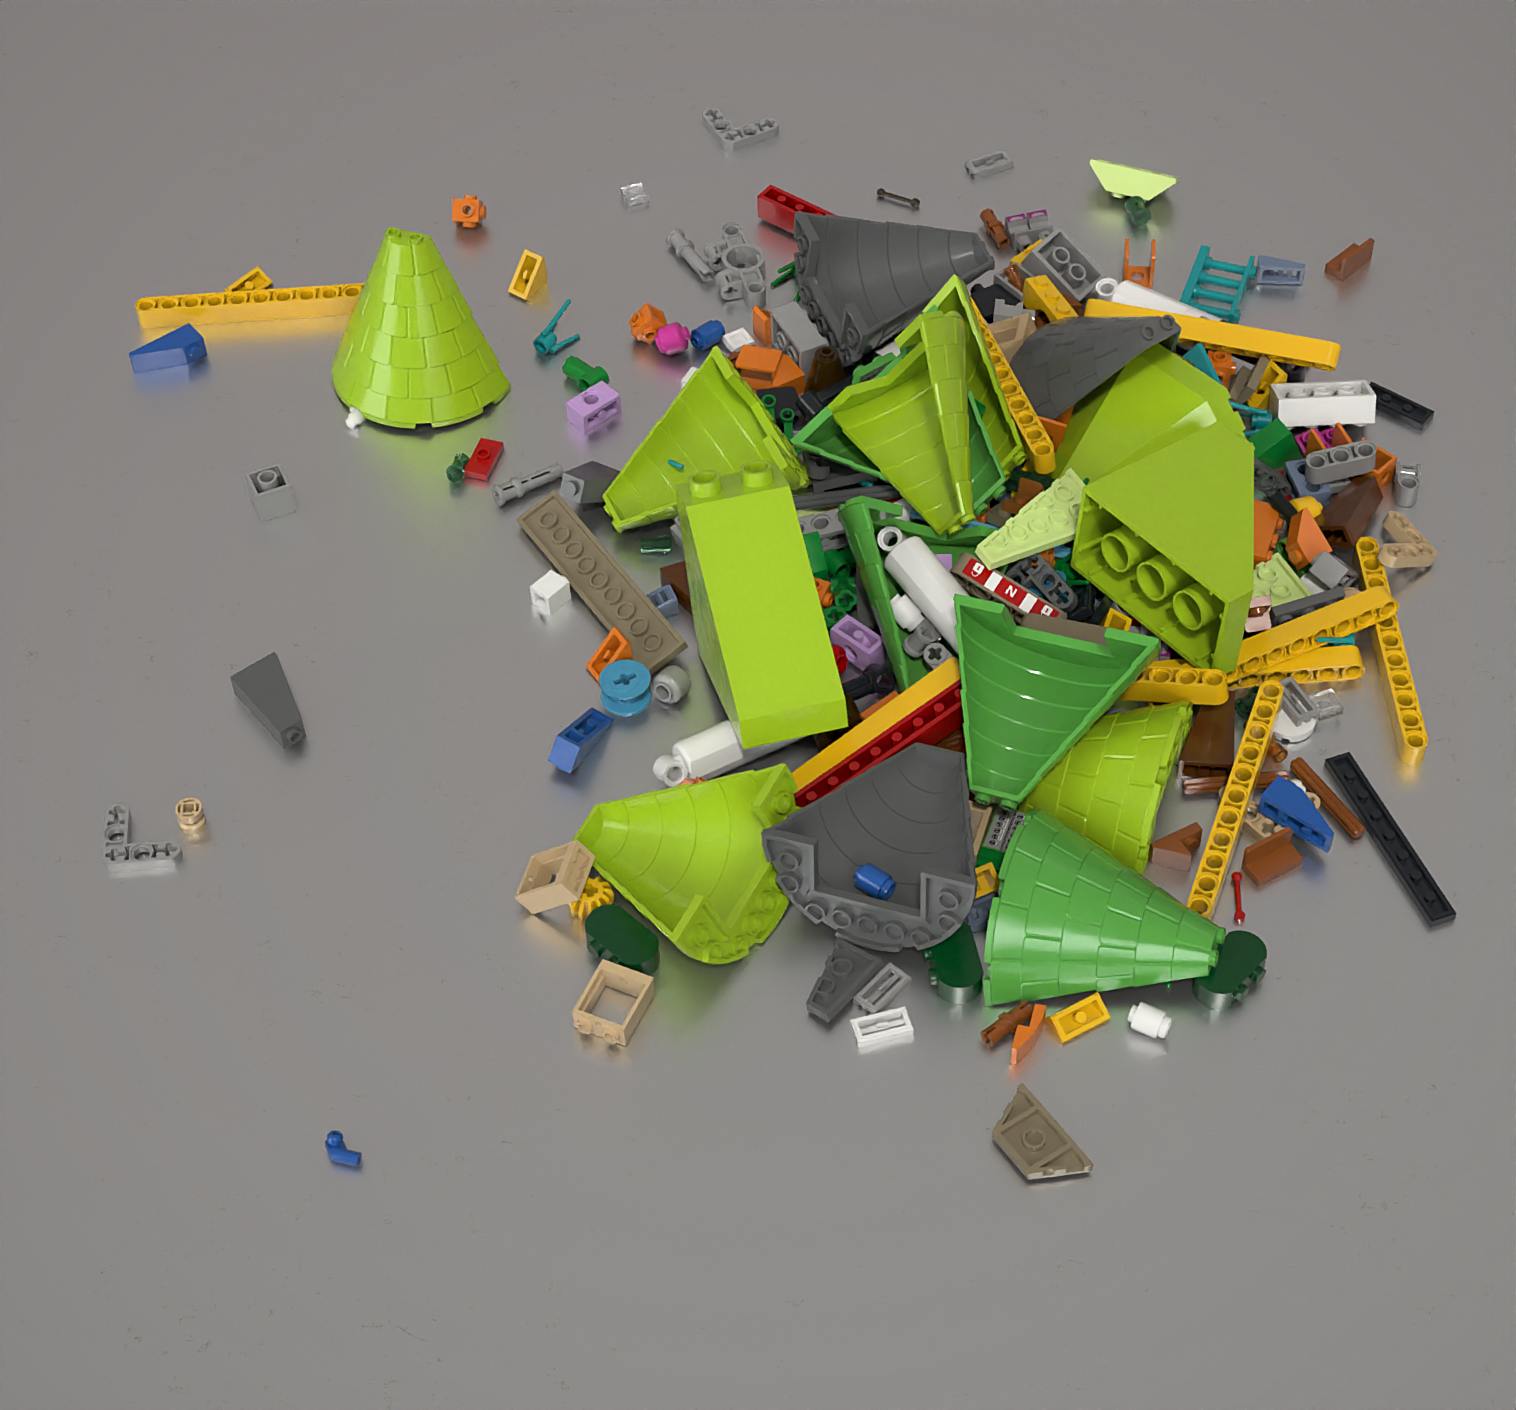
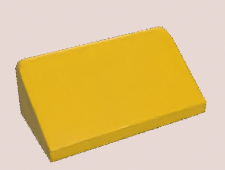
[224,266,273,292]
[1045,992,1111,1043]

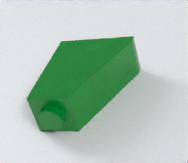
[1247,418,1303,472]

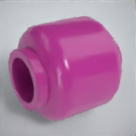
[655,322,691,356]

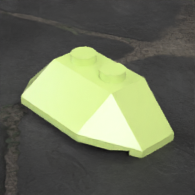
[1090,158,1181,203]

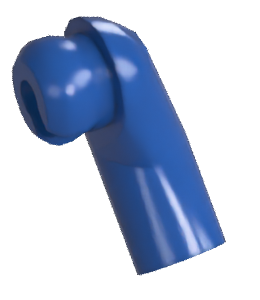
[325,1131,362,1167]

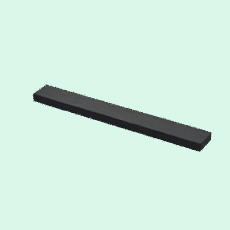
[1324,752,1457,927]

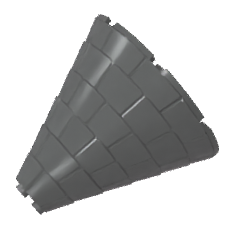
[794,211,995,367]
[1009,315,1181,420]
[761,742,978,952]

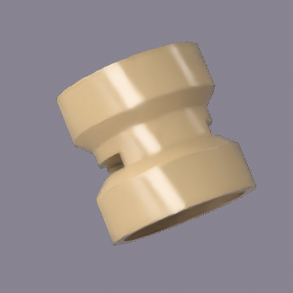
[175,797,207,835]

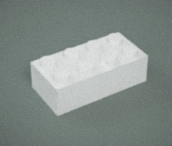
[1269,380,1376,430]

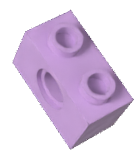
[565,381,622,434]
[830,614,886,671]

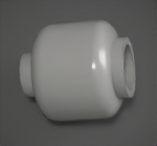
[652,665,691,704]

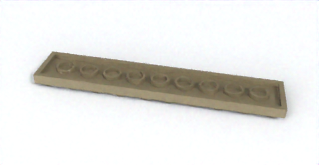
[516,490,688,676]

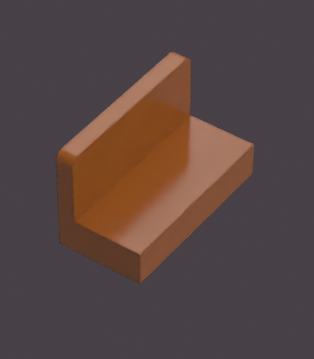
[1324,238,1375,282]
[1241,826,1303,887]

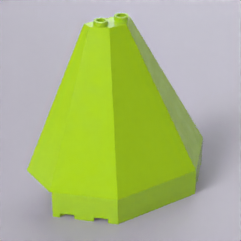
[1043,343,1255,491]

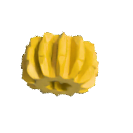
[568,875,614,921]

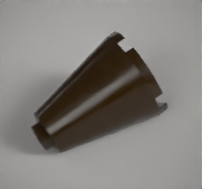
[803,346,846,394]

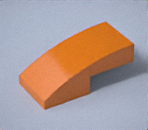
[1010,1003,1047,1065]

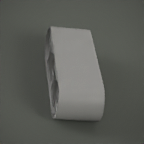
[1305,440,1377,484]

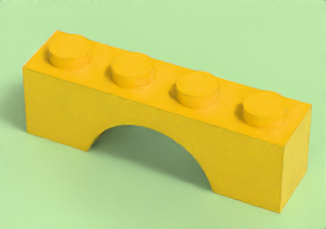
[1022,275,1078,322]

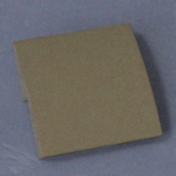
[1228,356,1269,409]

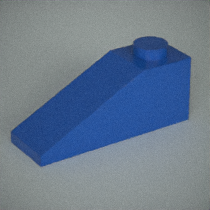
[129,323,207,373]
[548,707,614,773]
[1257,775,1334,853]

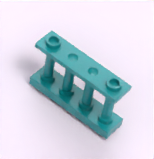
[1180,245,1257,324]

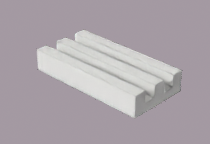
[850,1006,914,1048]

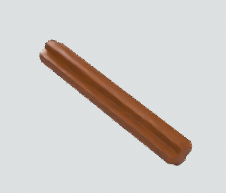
[1290,757,1365,838]
[1182,770,1289,795]

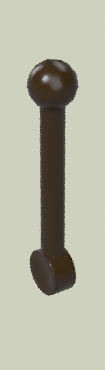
[877,188,920,208]

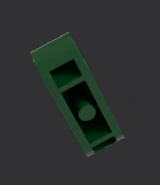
[585,904,660,976]
[922,921,984,1004]
[1192,930,1267,1010]

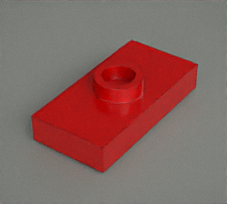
[464,438,504,481]

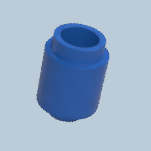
[690,320,725,351]
[853,862,897,901]

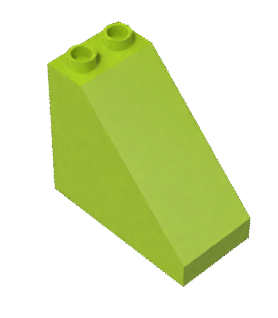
[1070,421,1254,674]
[675,460,848,749]

